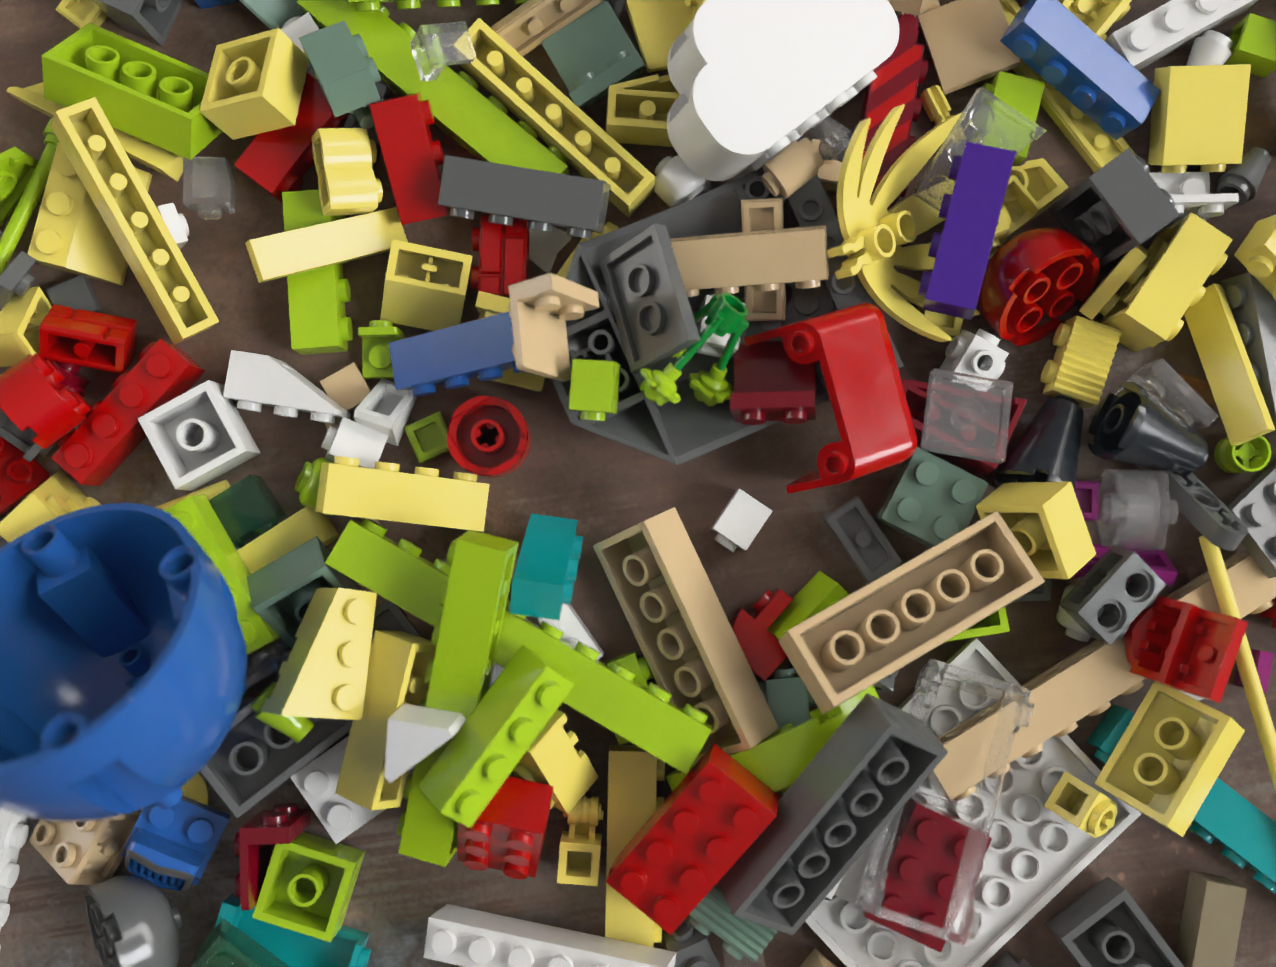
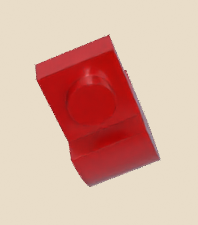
[731,588,793,681]

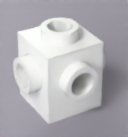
[938,329,1009,393]

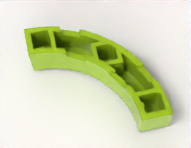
[666,685,879,794]

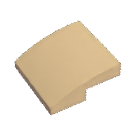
[918,0,1020,95]

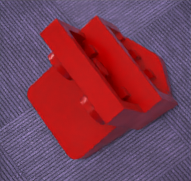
[1123,595,1248,703]

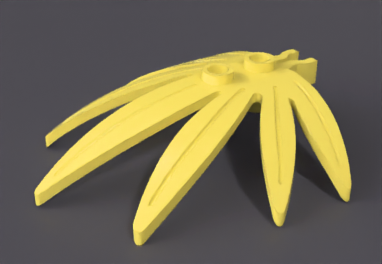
[826,104,1003,342]

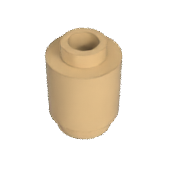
[761,137,824,198]

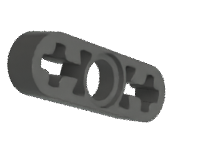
[1153,469,1248,551]

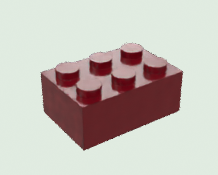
[857,796,992,953]

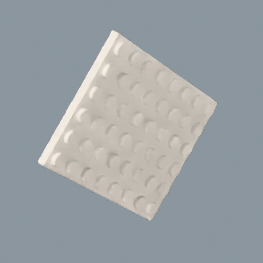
[805,637,1141,967]

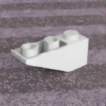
[223,350,351,424]

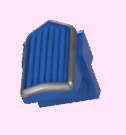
[122,795,231,891]

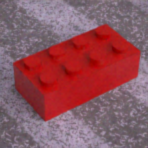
[605,743,779,935]

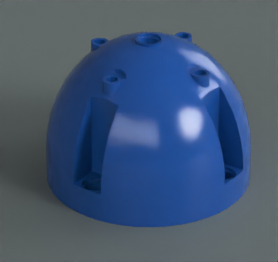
[0,503,247,822]

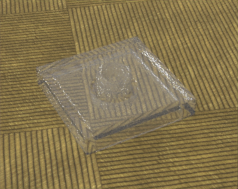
[920,368,1013,464]

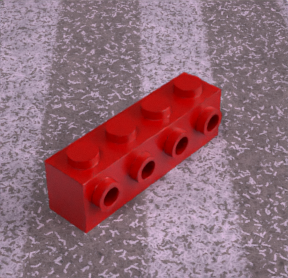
[51,339,205,486]

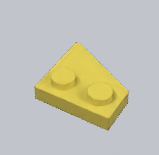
[1079,245,1148,320]

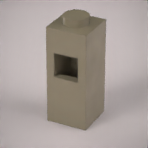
[1175,871,1247,967]

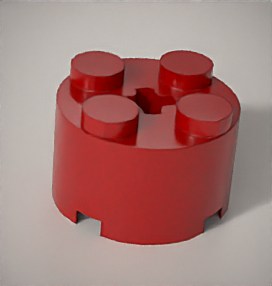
[0,353,92,449]
[447,396,531,478]

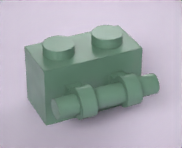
[299,21,381,129]

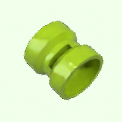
[1214,436,1272,474]

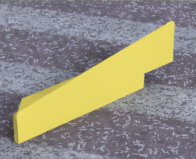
[6,82,189,182]

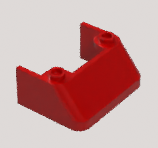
[743,303,917,494]

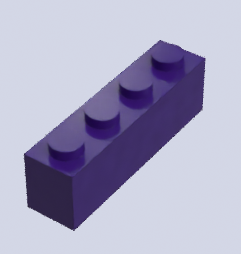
[918,142,1016,320]

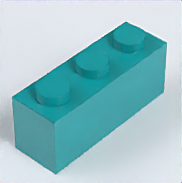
[510,513,583,620]

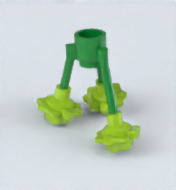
[640,292,749,406]

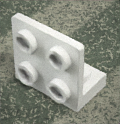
[1149,172,1239,222]

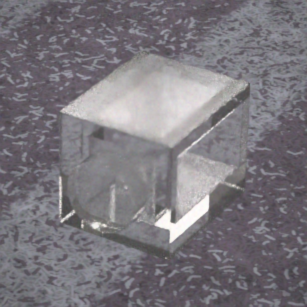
[183,157,235,220]

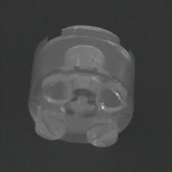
[1094,469,1178,550]

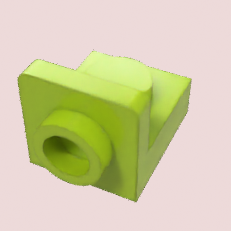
[358,320,404,379]

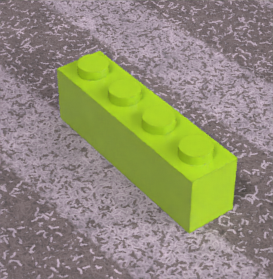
[282,189,353,355]
[164,494,280,655]
[418,645,575,828]

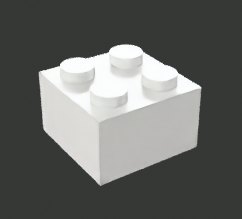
[137,380,261,491]

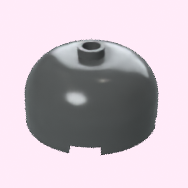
[84,875,182,967]

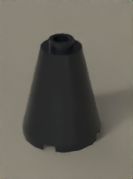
[1088,382,1208,474]
[994,396,1084,492]

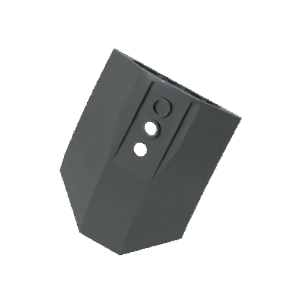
[552,167,904,465]

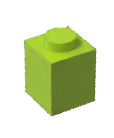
[1223,13,1276,78]
[569,359,620,421]

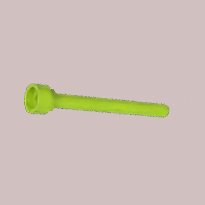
[0,118,60,275]

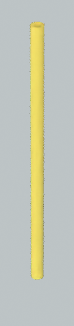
[1198,536,1276,793]

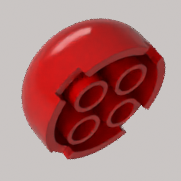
[978,227,1100,346]

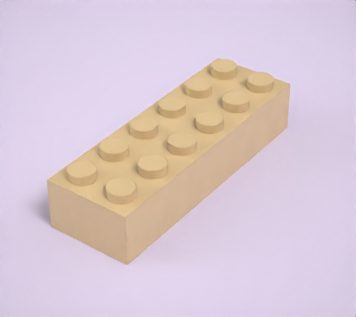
[593,507,779,764]
[778,511,1045,714]

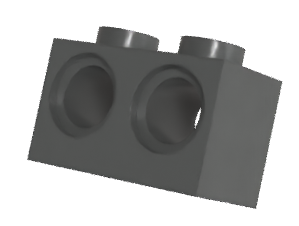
[1059,545,1166,645]

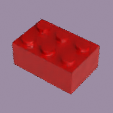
[457,776,554,880]

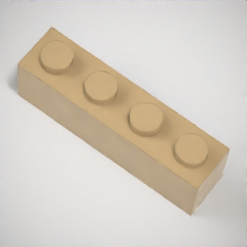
[670,225,829,297]

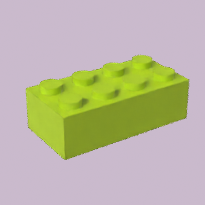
[42,23,223,160]

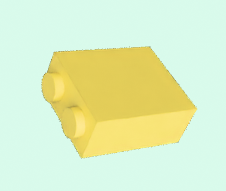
[1148,64,1251,173]

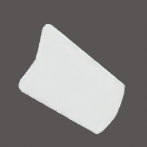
[529,226,571,272]

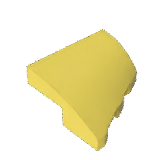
[1002,158,1069,240]

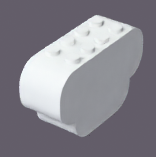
[667,0,899,181]

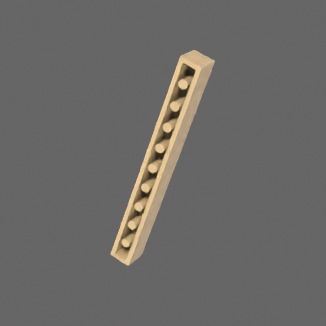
[928,551,1276,801]

